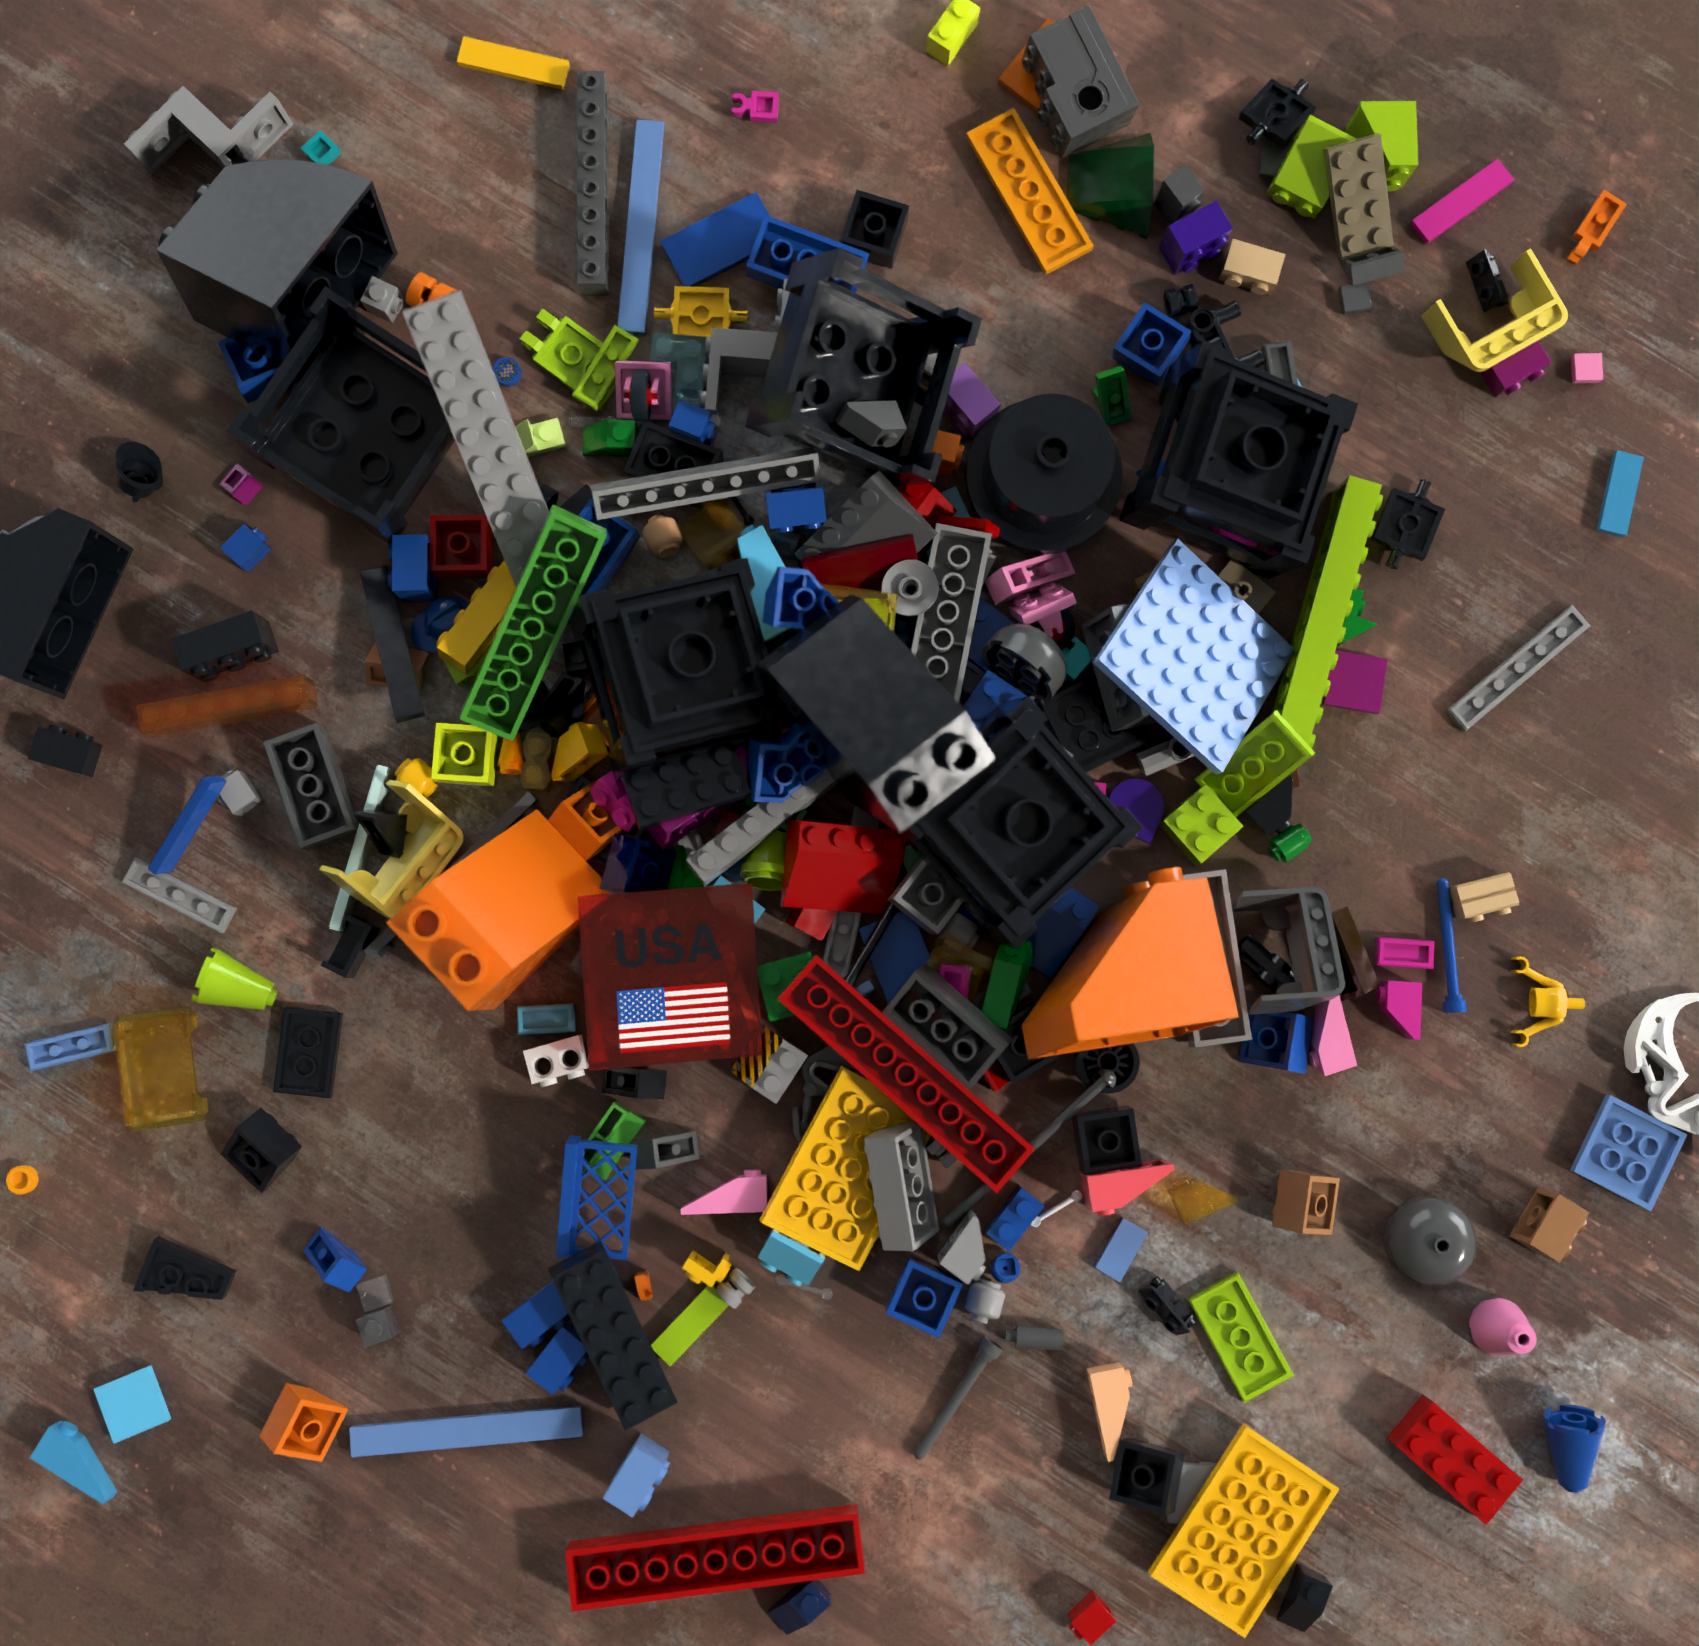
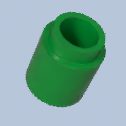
[1268,823,1312,863]

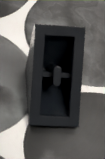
[354,810,407,858]

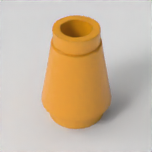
[497,733,526,775]

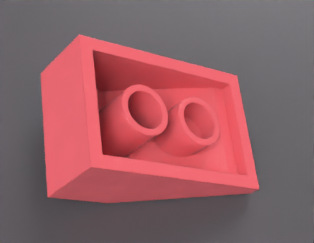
[1080,1159,1174,1216]

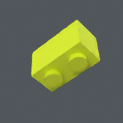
[926,0,980,66]

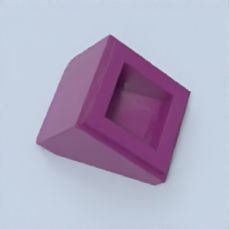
[219,464,263,505]

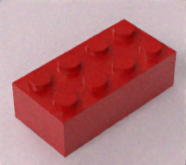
[1387,1394,1523,1525]

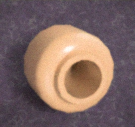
[642,515,683,558]

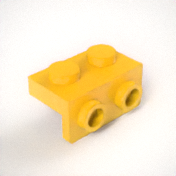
[682,1250,732,1287]

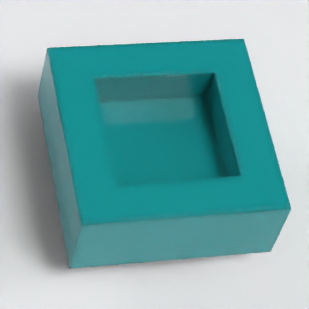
[301,130,342,165]

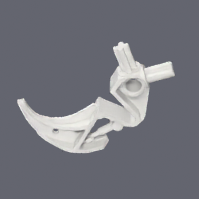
[1623,993,1699,1137]

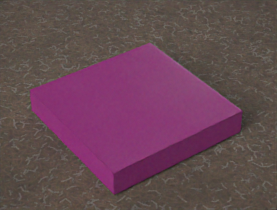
[1322,650,1388,714]

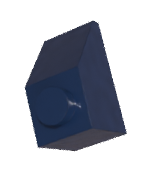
[768,1580,831,1635]

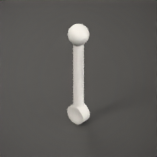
[1031,1190,1082,1227]

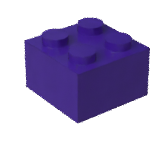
[1159,200,1233,275]

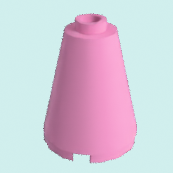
[1469,1298,1536,1356]

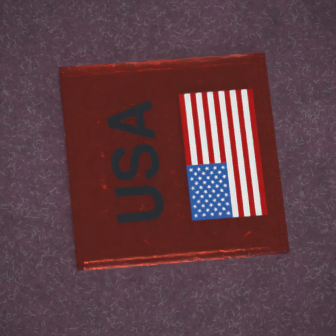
[577,883,763,1071]

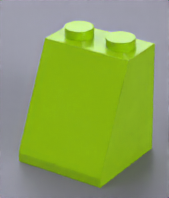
[1346,101,1418,192]
[1266,115,1356,219]

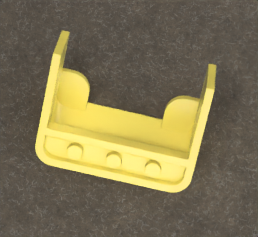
[1421,248,1568,372]
[319,780,463,919]

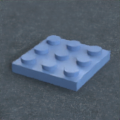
[1570,1094,1687,1211]

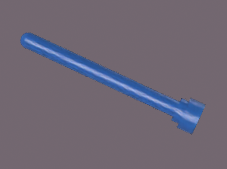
[1437,878,1467,1013]

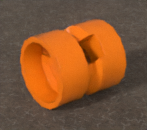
[406,272,457,307]

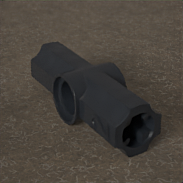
[1238,934,1295,992]

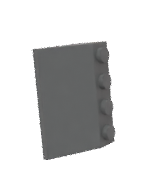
[794,471,938,598]

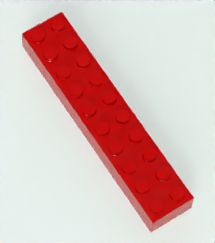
[777,955,1035,1193]
[565,1504,865,1612]

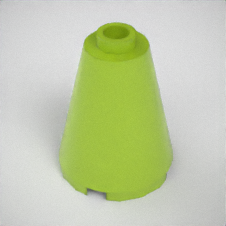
[191,948,278,1010]

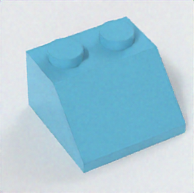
[758,1228,825,1286]

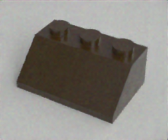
[1316,906,1380,1006]

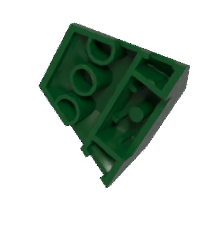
[1067,133,1154,239]

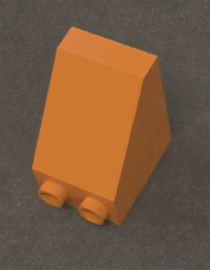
[387,809,618,1011]
[1021,867,1239,1060]

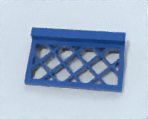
[556,1135,638,1260]

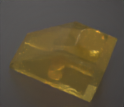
[1167,1177,1238,1225]

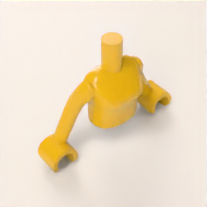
[1510,956,1585,1047]

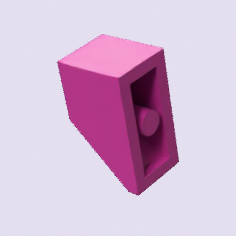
[1375,981,1422,1040]

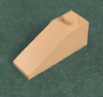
[1086,1362,1132,1462]

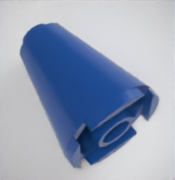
[1543,1405,1606,1493]

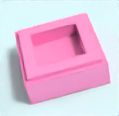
[1571,353,1603,383]

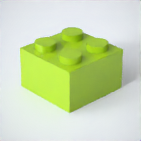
[1159,784,1244,866]

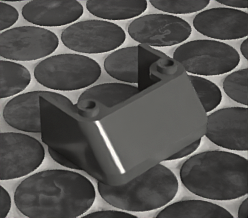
[1232,887,1345,1015]

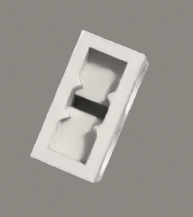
[523,1035,591,1087]

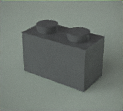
[1154,165,1205,225]

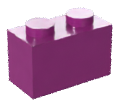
[1480,341,1552,398]

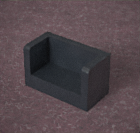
[321,914,380,978]

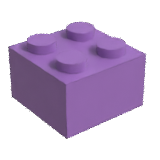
[943,362,1001,441]

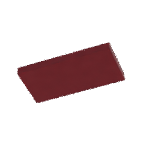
[802,534,918,600]

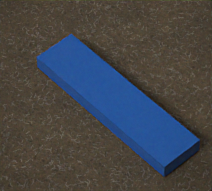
[148,776,227,875]

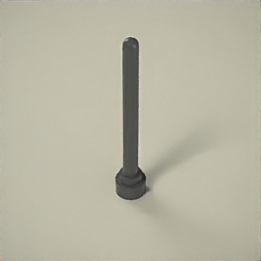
[914,1336,1003,1460]

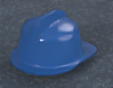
[411,597,469,652]

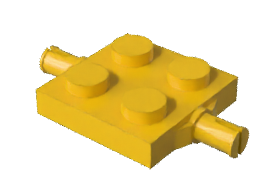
[654,286,748,344]

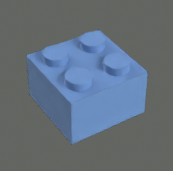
[603,1433,670,1518]

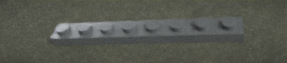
[363,791,539,959]

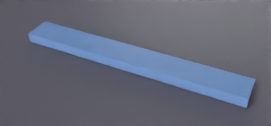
[618,120,665,335]
[349,1405,584,1457]

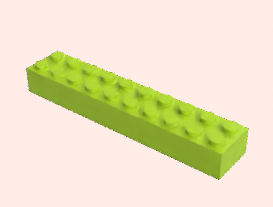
[1271,475,1383,749]

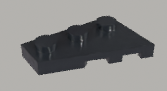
[133,1236,237,1300]

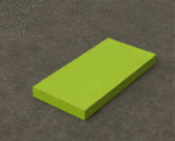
[1194,710,1315,817]
[1187,1271,1294,1403]

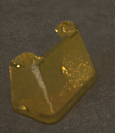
[113,1007,208,1133]

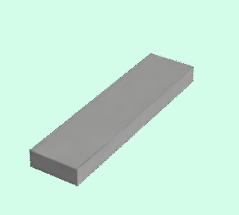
[121,857,237,933]

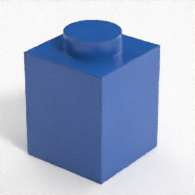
[220,524,272,573]

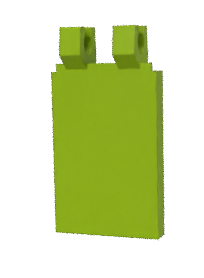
[520,308,616,411]

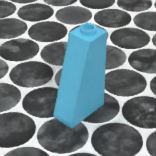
[737,525,792,643]

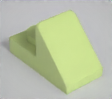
[515,418,566,457]

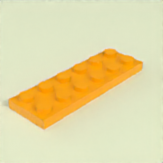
[966,108,1094,275]

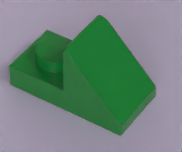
[1092,366,1132,426]
[1337,589,1377,647]

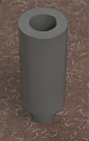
[1005,1326,1063,1351]

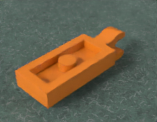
[1567,190,1627,265]

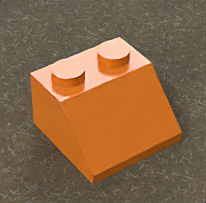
[548,780,625,861]
[259,1383,348,1462]

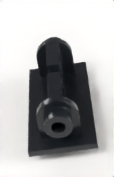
[1466,249,1509,312]
[1139,1276,1196,1335]

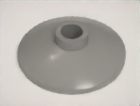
[882,559,939,616]

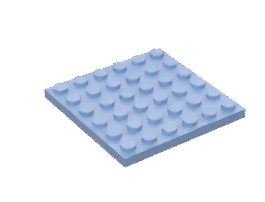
[1093,539,1294,775]

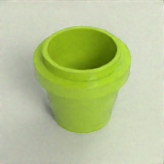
[740,830,787,891]

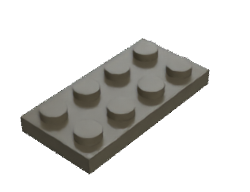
[1324,133,1394,261]

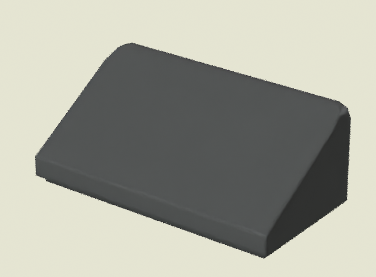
[1340,246,1405,285]

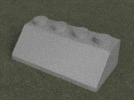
[864,1121,940,1251]

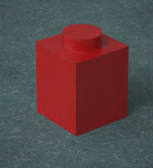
[1067,1590,1117,1646]

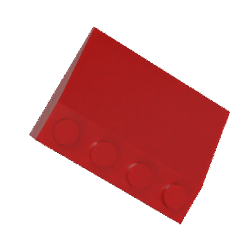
[780,820,905,914]

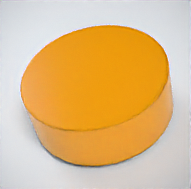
[6,1165,39,1195]

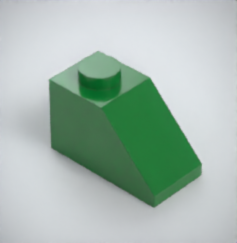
[582,420,639,457]

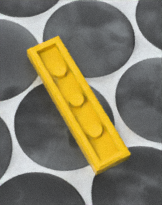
[457,36,570,90]

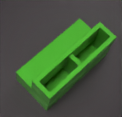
[583,1100,646,1181]

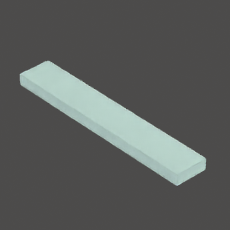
[329,765,394,932]

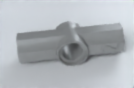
[1135,737,1194,777]

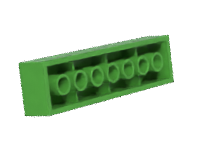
[459,504,607,741]

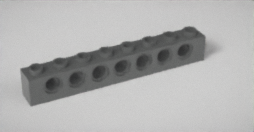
[577,71,609,296]

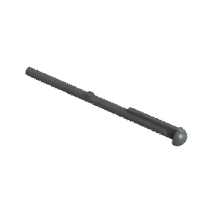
[942,1068,1116,1228]

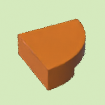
[634,1271,653,1301]

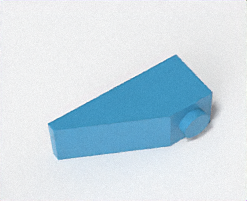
[30,1421,117,1504]

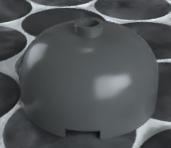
[982,624,1066,703]
[1384,1196,1476,1286]

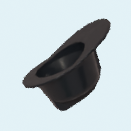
[115,442,163,503]

